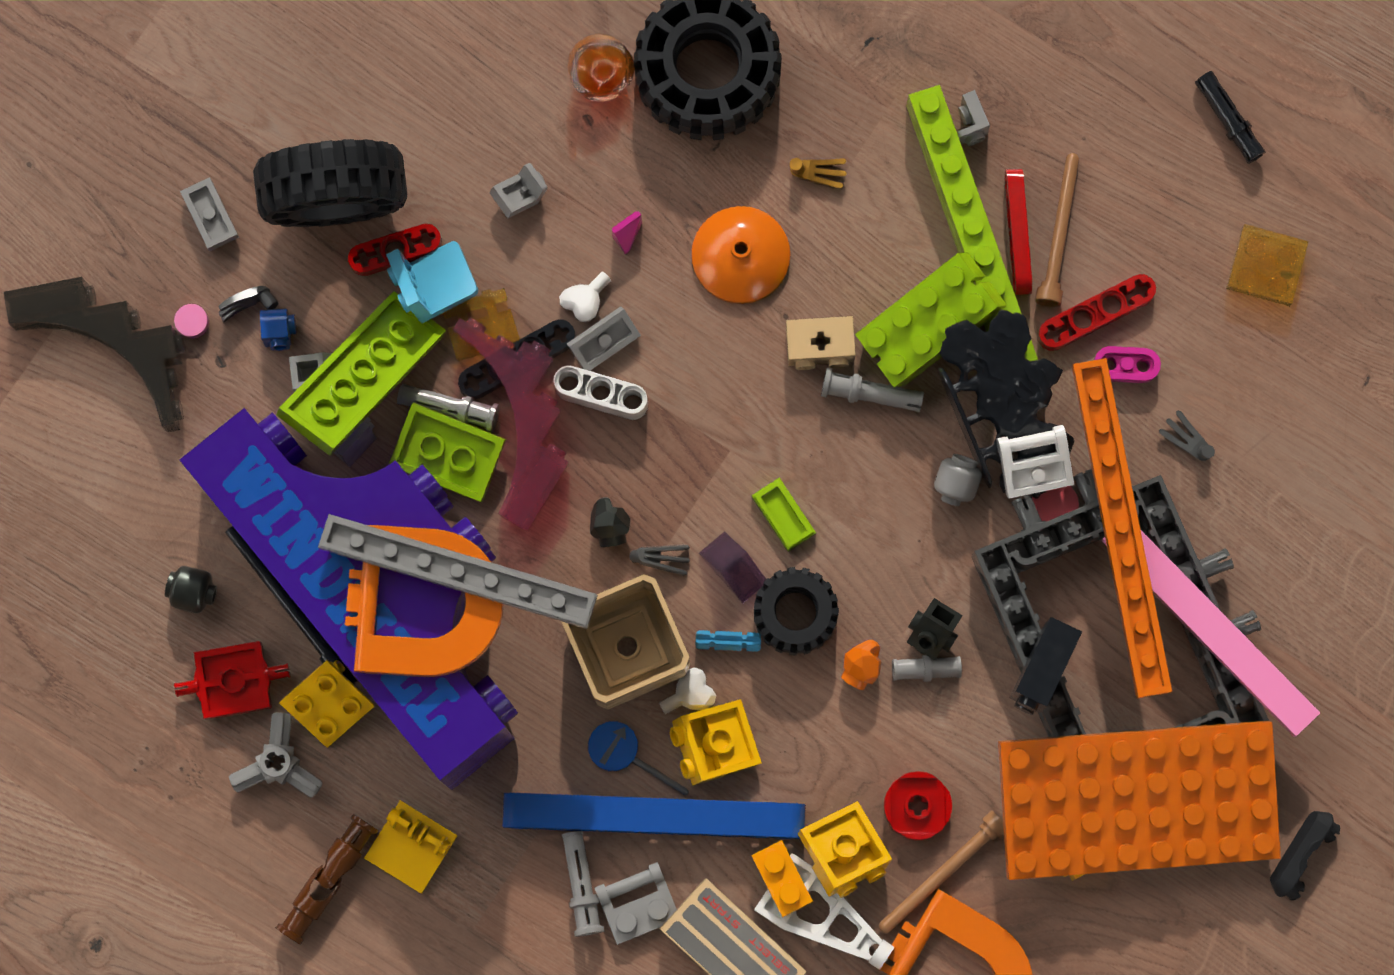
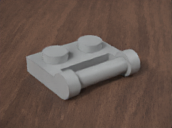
[594,862,677,945]

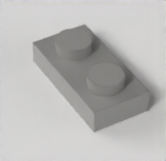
[180,177,239,252]
[567,306,641,371]

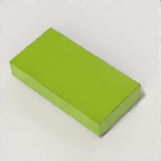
[751,477,816,552]

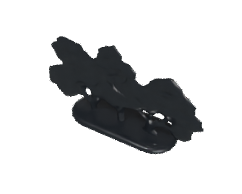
[937,310,1075,499]

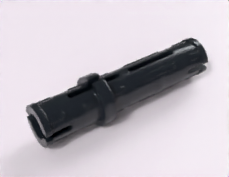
[1195,71,1266,164]

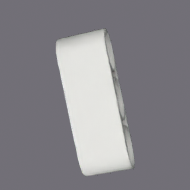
[553,366,648,420]

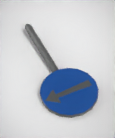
[588,721,689,795]

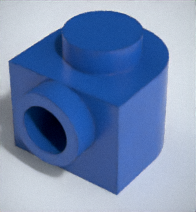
[260,308,297,351]

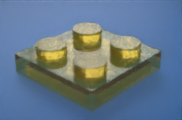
[1226,224,1309,306]

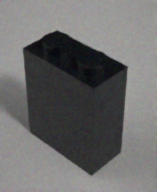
[1010,617,1082,715]

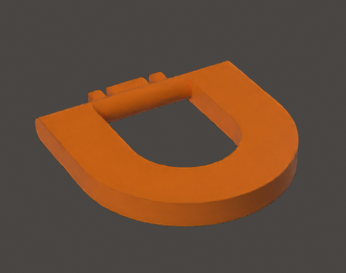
[345,525,504,677]
[878,889,1033,975]

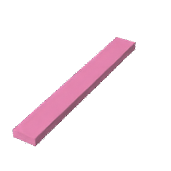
[1101,529,1320,737]

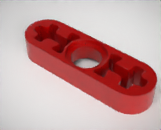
[348,224,442,276]

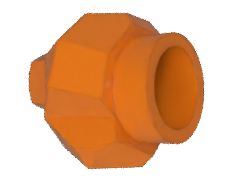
[841,640,882,690]

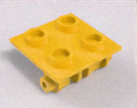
[279,660,375,748]
[364,800,457,894]

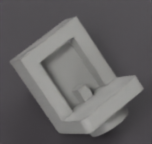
[489,163,548,219]

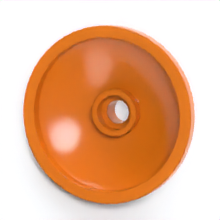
[692,206,790,304]

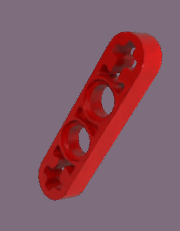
[1004,169,1032,295]
[1037,274,1156,351]

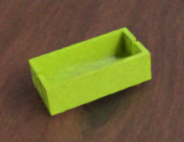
[855,252,1008,388]

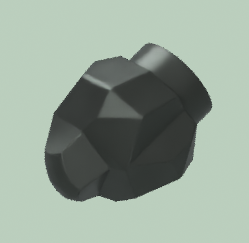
[590,497,631,547]

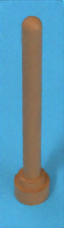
[1035,153,1079,307]
[879,810,1004,933]

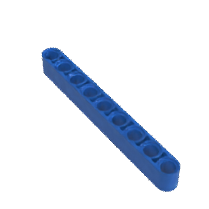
[502,793,806,839]

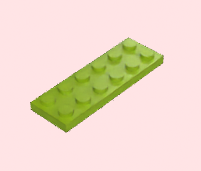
[276,291,446,456]

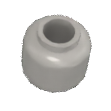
[934,454,983,506]

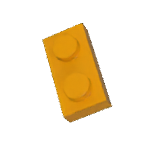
[751,840,813,918]

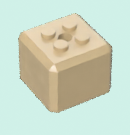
[561,574,690,710]

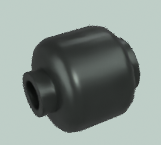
[165,566,217,613]

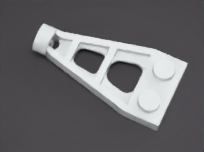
[754,853,894,970]

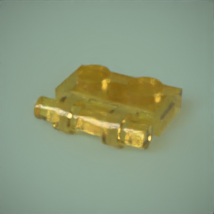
[443,288,520,361]

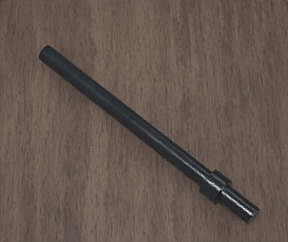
[225,526,357,684]

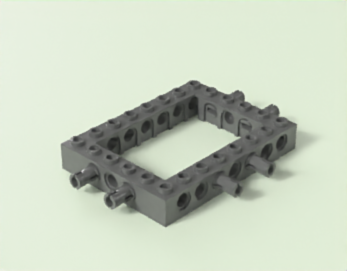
[971,469,1269,737]

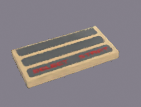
[659,878,807,975]

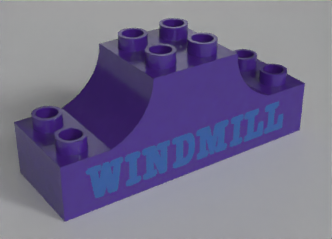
[179,408,518,790]

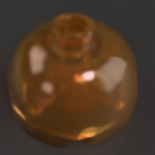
[567,33,635,102]

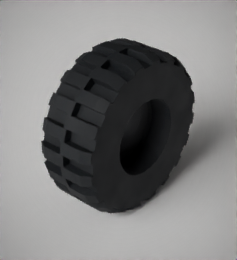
[634,0,782,140]
[253,139,408,227]

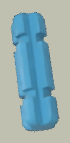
[695,630,761,652]

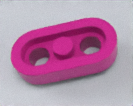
[1094,346,1161,383]

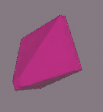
[612,211,642,254]

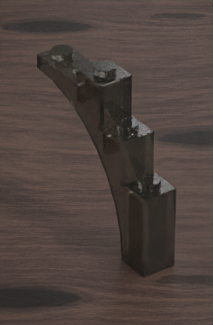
[3,277,186,432]

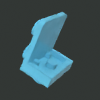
[386,241,479,323]

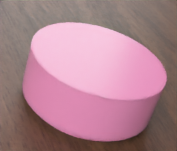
[174,304,209,339]

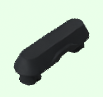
[1270,811,1340,900]

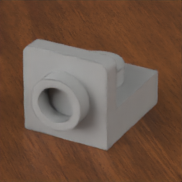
[957,90,990,146]

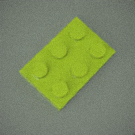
[389,403,507,502]

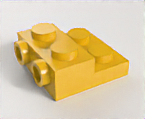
[670,699,762,786]
[798,801,892,898]

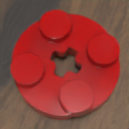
[884,771,952,840]

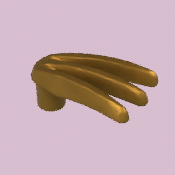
[789,158,847,188]

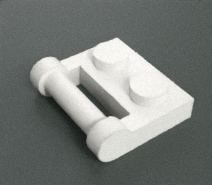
[996,425,1074,499]

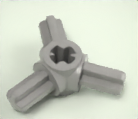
[229,712,323,798]

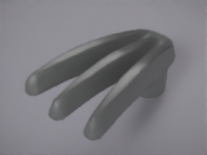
[219,286,278,322]
[1159,410,1215,461]
[629,545,690,576]

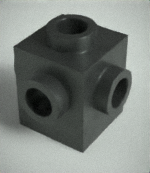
[906,598,963,660]

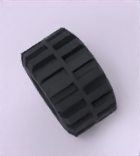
[754,567,839,656]

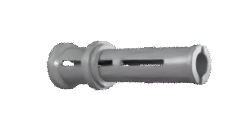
[821,368,924,412]
[397,383,500,433]
[562,831,605,937]

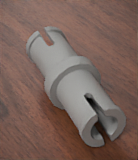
[892,655,962,682]

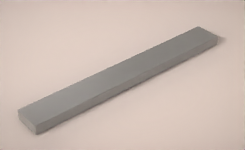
[318,514,598,629]

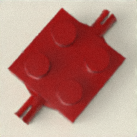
[174,641,291,720]

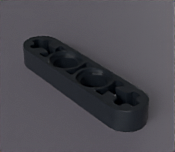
[458,319,576,400]

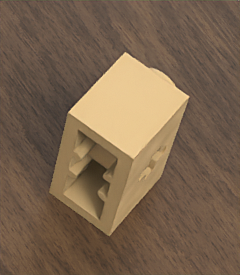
[786,316,855,370]

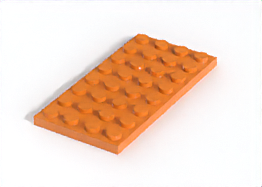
[998,721,1281,880]

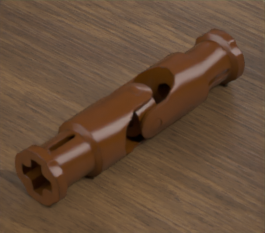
[275,814,379,945]

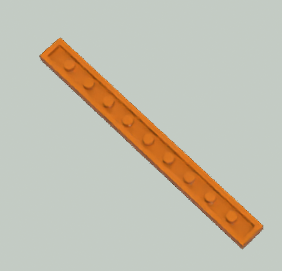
[1072,358,1172,699]

